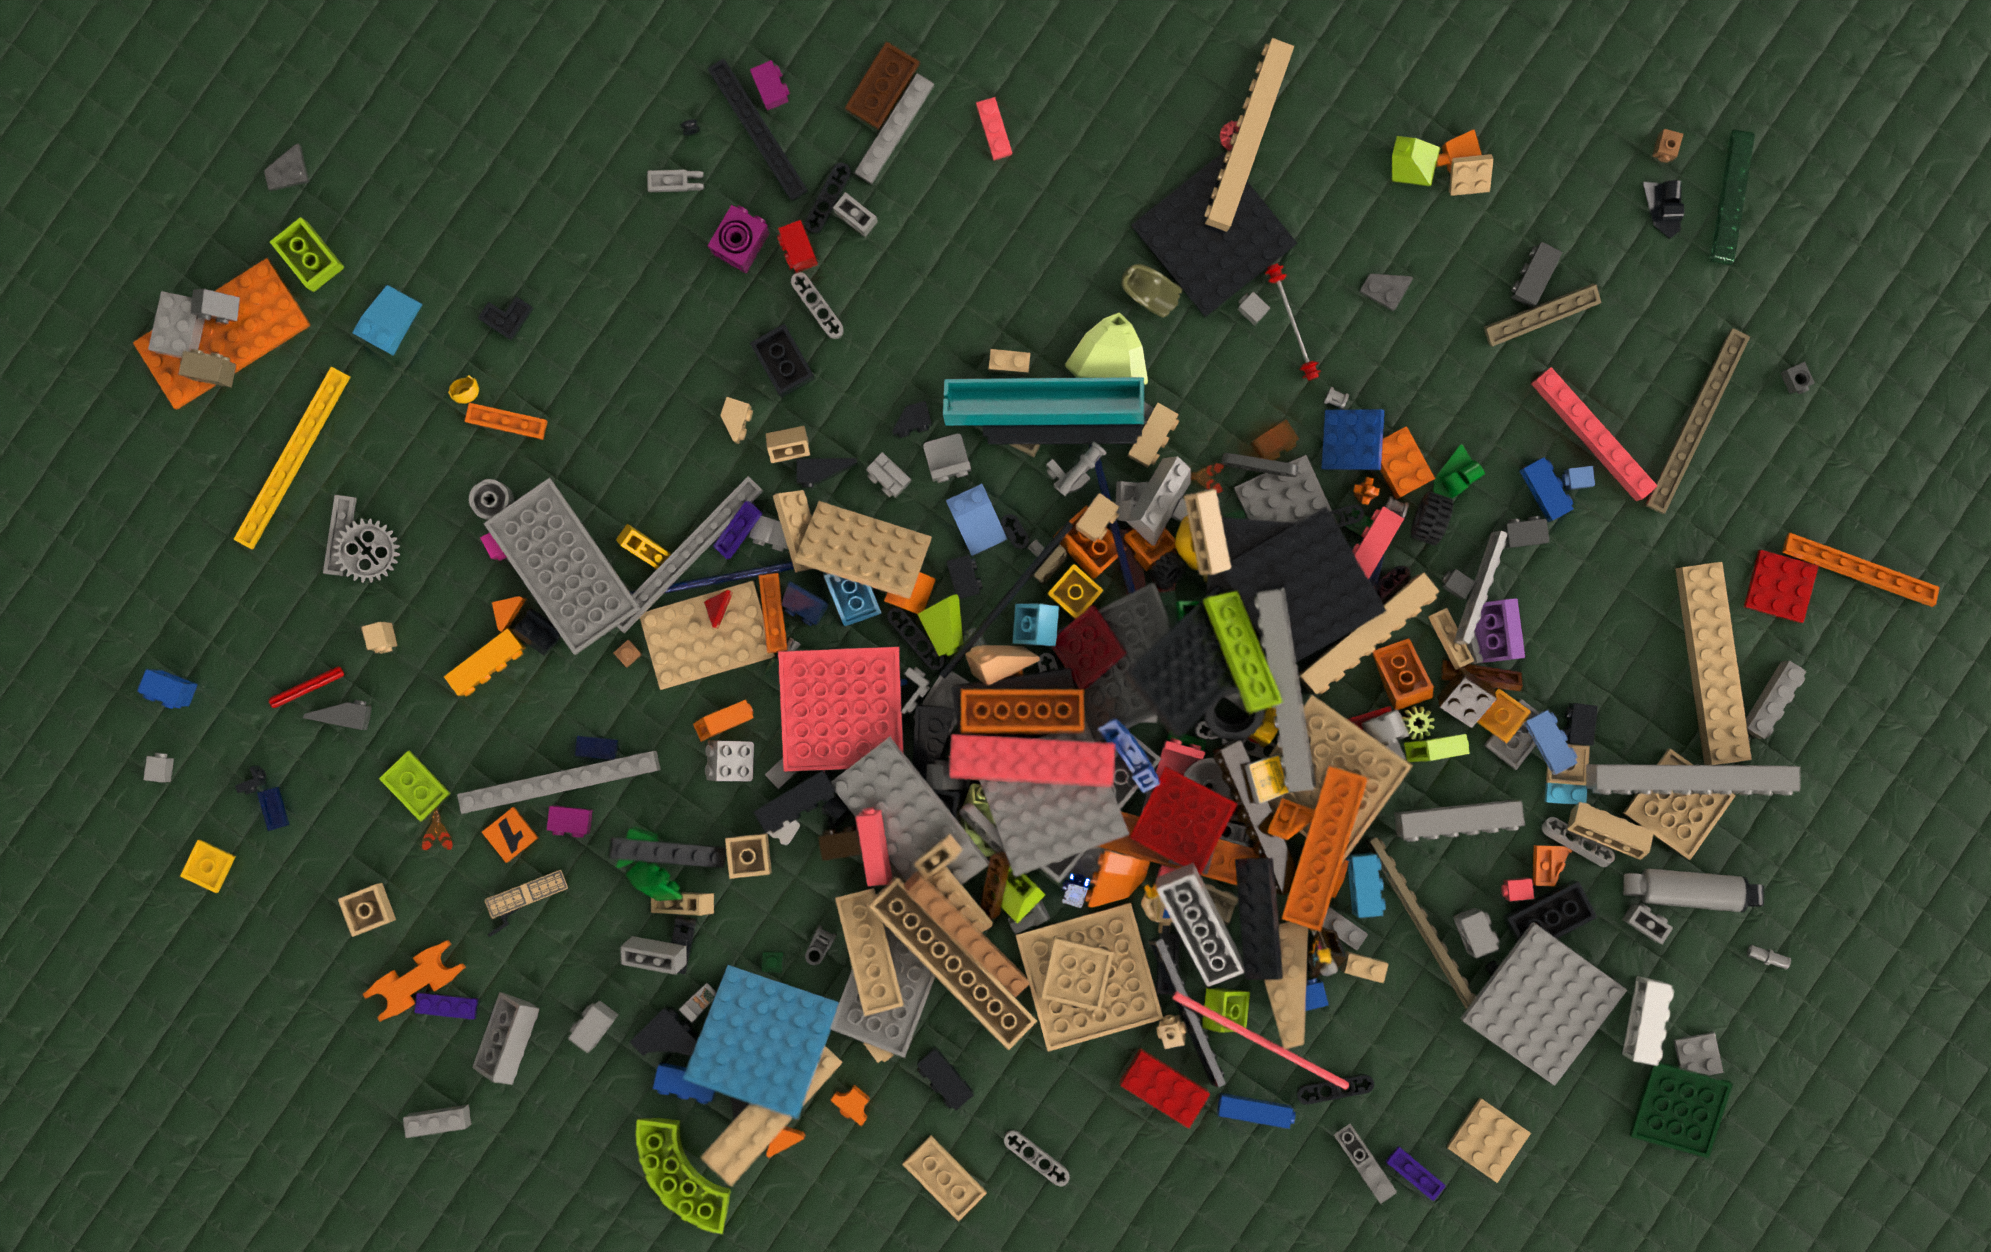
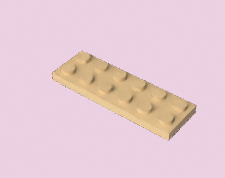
[835,888,904,1016]

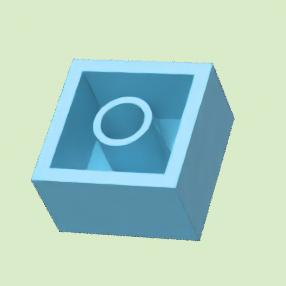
[1012,604,1059,646]

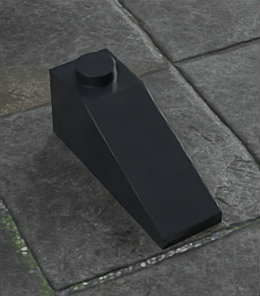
[797,458,858,488]

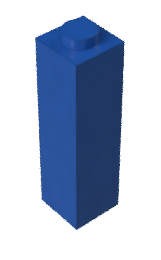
[1217,1093,1296,1129]

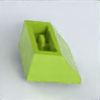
[992,866,1045,924]

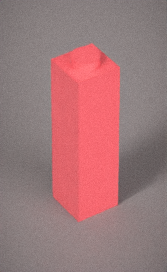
[856,807,892,886]

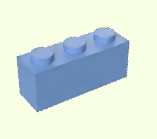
[1524,710,1577,775]

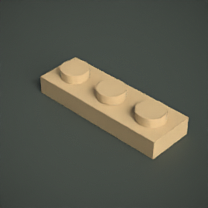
[1428,608,1474,670]

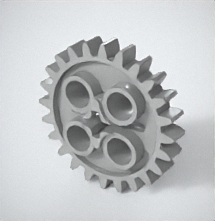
[333,519,400,583]

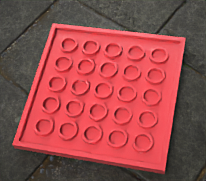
[778,647,904,772]

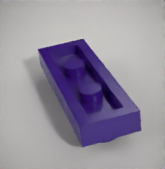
[713,501,763,559]
[415,992,478,1020]
[1386,1146,1446,1201]

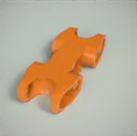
[363,940,466,1022]

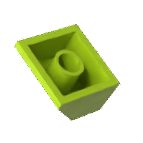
[1202,988,1250,1032]

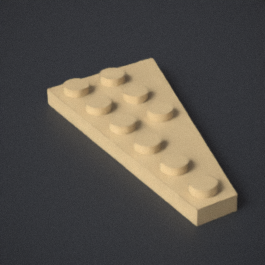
[1264,922,1308,1050]

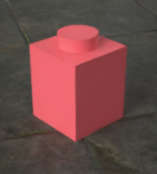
[1501,877,1534,901]

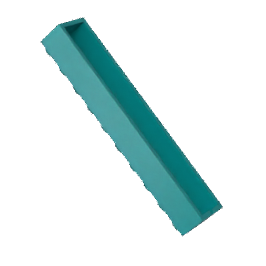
[943,377,1144,426]

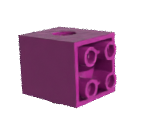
[708,205,770,273]

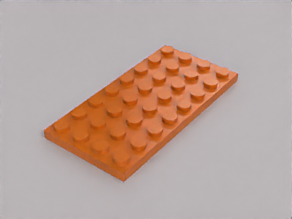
[133,258,311,410]

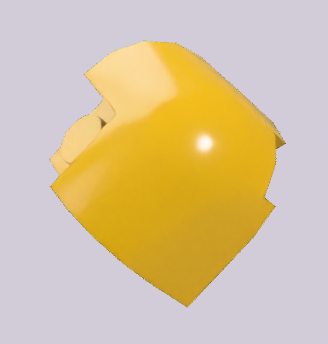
[1175,515,1199,570]

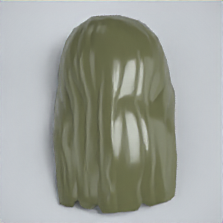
[1121,264,1182,317]

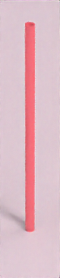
[1172,992,1349,1090]

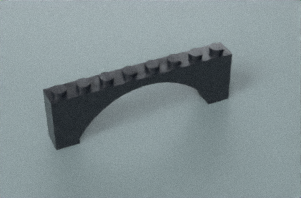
[630,1006,749,1121]

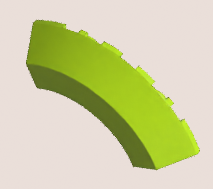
[636,1118,731,1234]

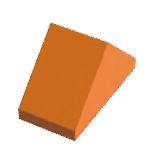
[492,596,527,632]
[766,1126,805,1158]

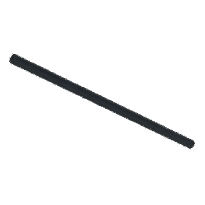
[939,521,1074,678]

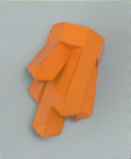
[1353,477,1380,505]

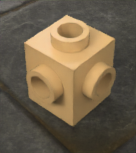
[1157,1015,1187,1049]

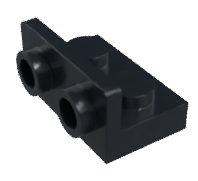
[512,608,560,656]

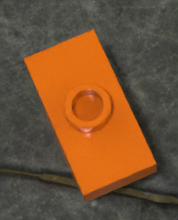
[831,1085,870,1126]

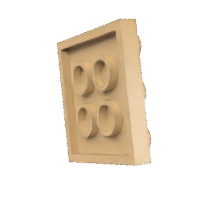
[1041,938,1113,1011]
[1446,1098,1531,1183]

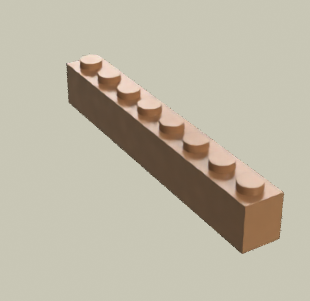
[903,871,1030,997]

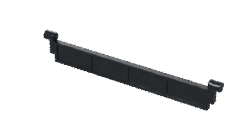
[983,416,1147,445]

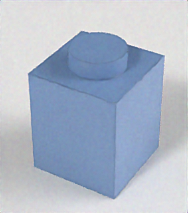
[1562,466,1595,490]

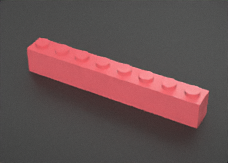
[1531,367,1657,501]

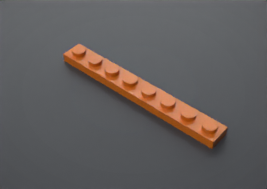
[1782,533,1939,607]

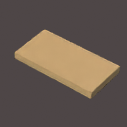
[902,1135,987,1222]

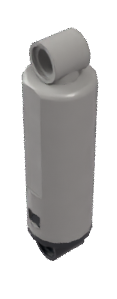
[1623,869,1764,913]

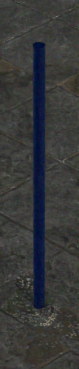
[1088,444,1136,595]
[630,562,794,595]

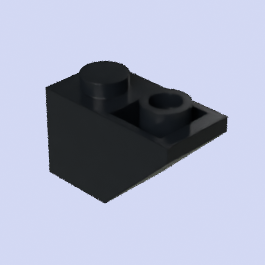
[892,401,932,438]

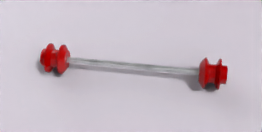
[1265,264,1322,381]

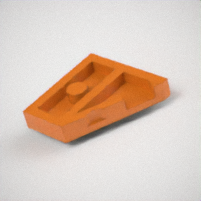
[1268,798,1315,840]
[1533,845,1573,886]

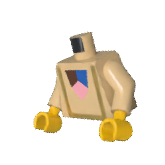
[1141,884,1174,934]

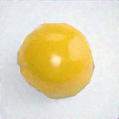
[448,375,479,404]

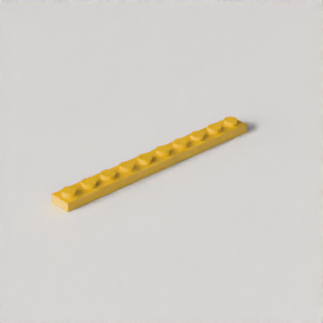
[234,367,350,549]

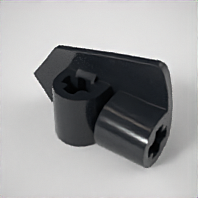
[1643,180,1684,239]

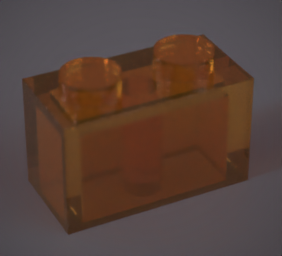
[1251,419,1299,461]

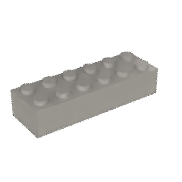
[1394,800,1524,842]
[1156,863,1244,987]

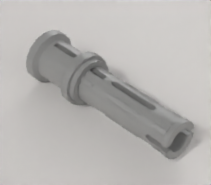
[1056,441,1107,496]

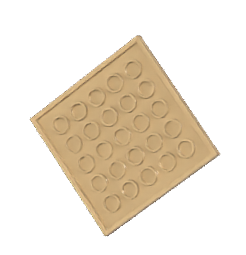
[1267,695,1413,863]
[1016,902,1163,1051]

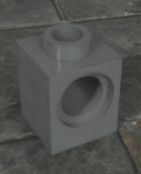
[1780,362,1814,395]
[1441,569,1476,600]

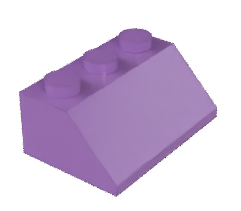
[1474,599,1525,663]

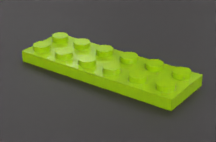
[1203,591,1283,713]

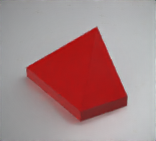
[704,590,733,629]

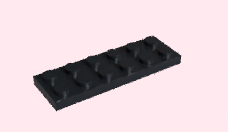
[1235,858,1283,980]

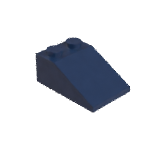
[781,582,829,626]

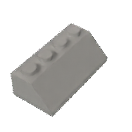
[1127,456,1191,546]
[472,992,539,1085]

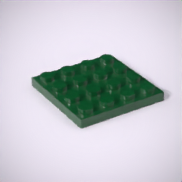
[1629,1062,1733,1158]

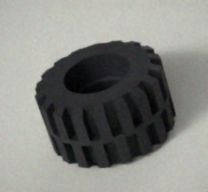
[1411,491,1453,546]

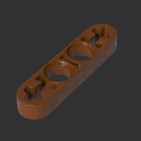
[980,851,1010,920]

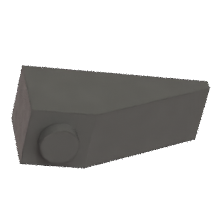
[303,699,372,730]

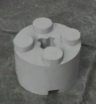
[469,479,514,520]
[1361,709,1409,746]

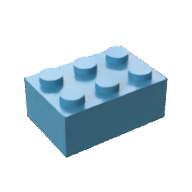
[1347,852,1385,918]

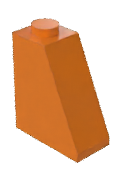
[693,700,754,742]

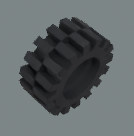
[1149,551,1187,590]

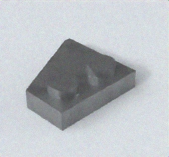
[264,144,309,191]
[1360,274,1413,312]

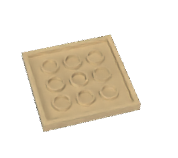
[1623,749,1736,860]

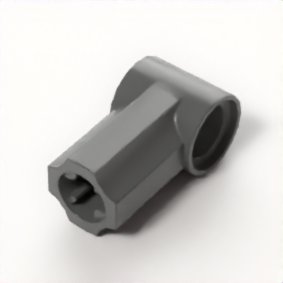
[1008,900,1050,934]

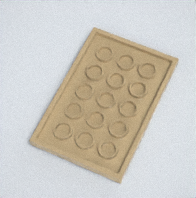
[795,501,932,599]
[640,581,775,690]

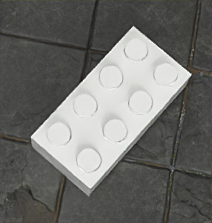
[1622,976,1673,1065]

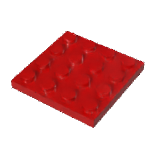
[1129,766,1238,875]

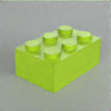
[270,217,345,292]

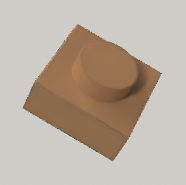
[613,640,642,668]

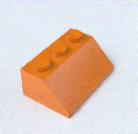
[1053,505,1127,580]

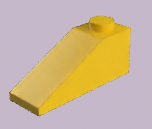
[616,524,672,569]

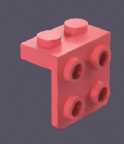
[1156,738,1205,778]

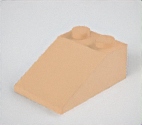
[965,645,1040,686]

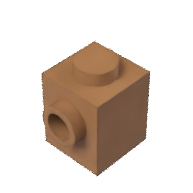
[1653,129,1683,162]

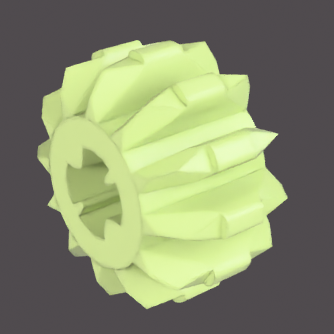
[1402,706,1435,740]

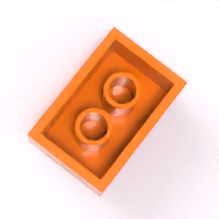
[1380,426,1435,499]

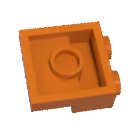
[1123,528,1177,572]

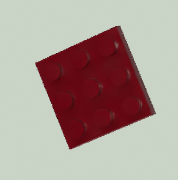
[1051,605,1127,690]

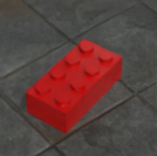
[1119,1048,1210,1128]

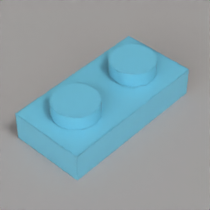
[1545,783,1587,805]

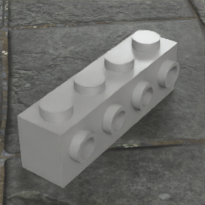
[1746,661,1807,739]

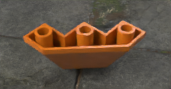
[1085,850,1150,908]

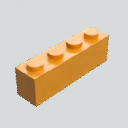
[444,628,526,697]

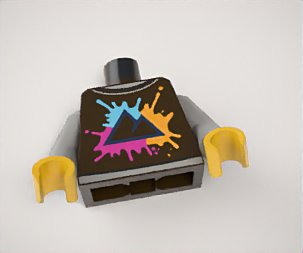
[1307,927,1347,978]

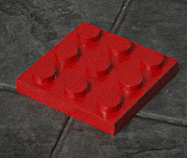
[1744,550,1819,623]

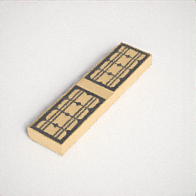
[484,870,568,919]

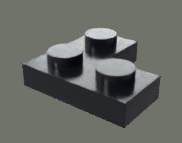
[478,297,534,341]

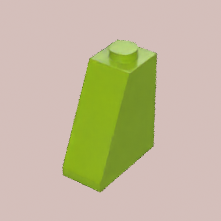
[918,594,964,657]
[1404,734,1470,762]

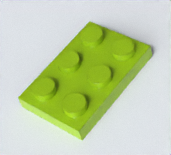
[379,751,451,822]

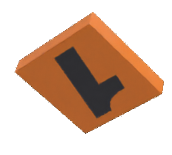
[482,807,539,863]

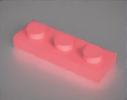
[976,97,1012,161]

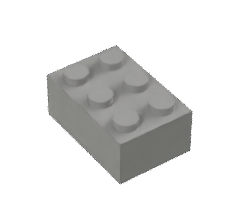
[148,291,205,359]

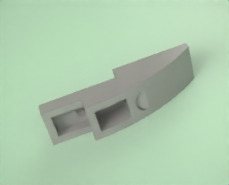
[1334,1124,1397,1204]

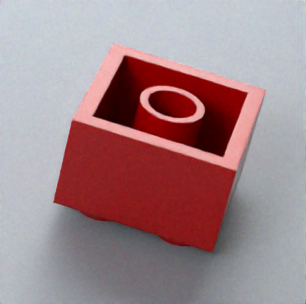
[777,220,818,273]

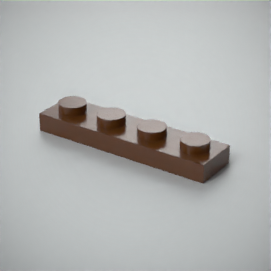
[1441,660,1523,691]

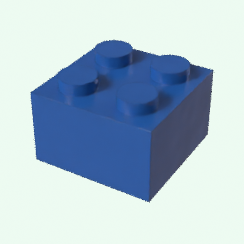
[137,669,198,709]

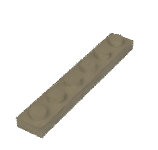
[1484,283,1601,346]

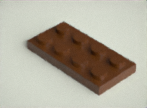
[845,41,920,130]

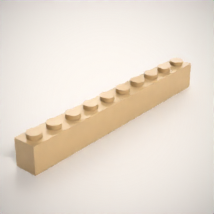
[1204,38,1294,232]

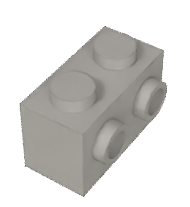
[1622,903,1673,944]

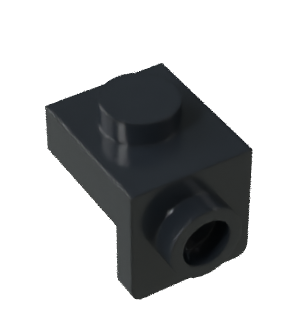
[235,765,266,795]

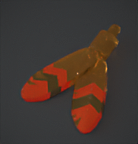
[1191,463,1224,493]
[422,809,453,850]

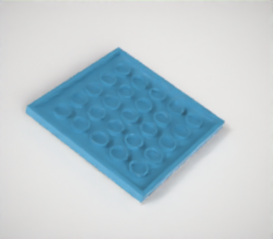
[683,965,839,1119]

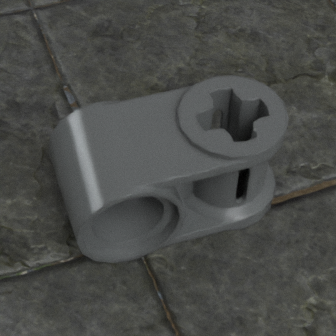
[1220,822,1251,847]
[805,925,837,965]

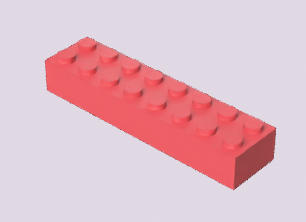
[950,735,1115,787]

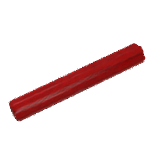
[269,667,344,708]

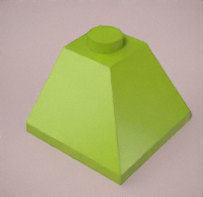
[1392,136,1440,186]

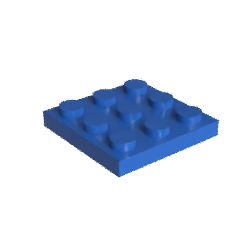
[1322,409,1384,470]

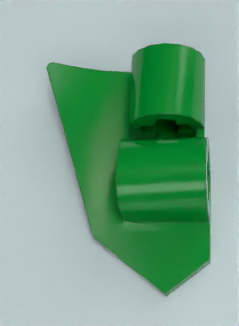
[1433,444,1485,499]

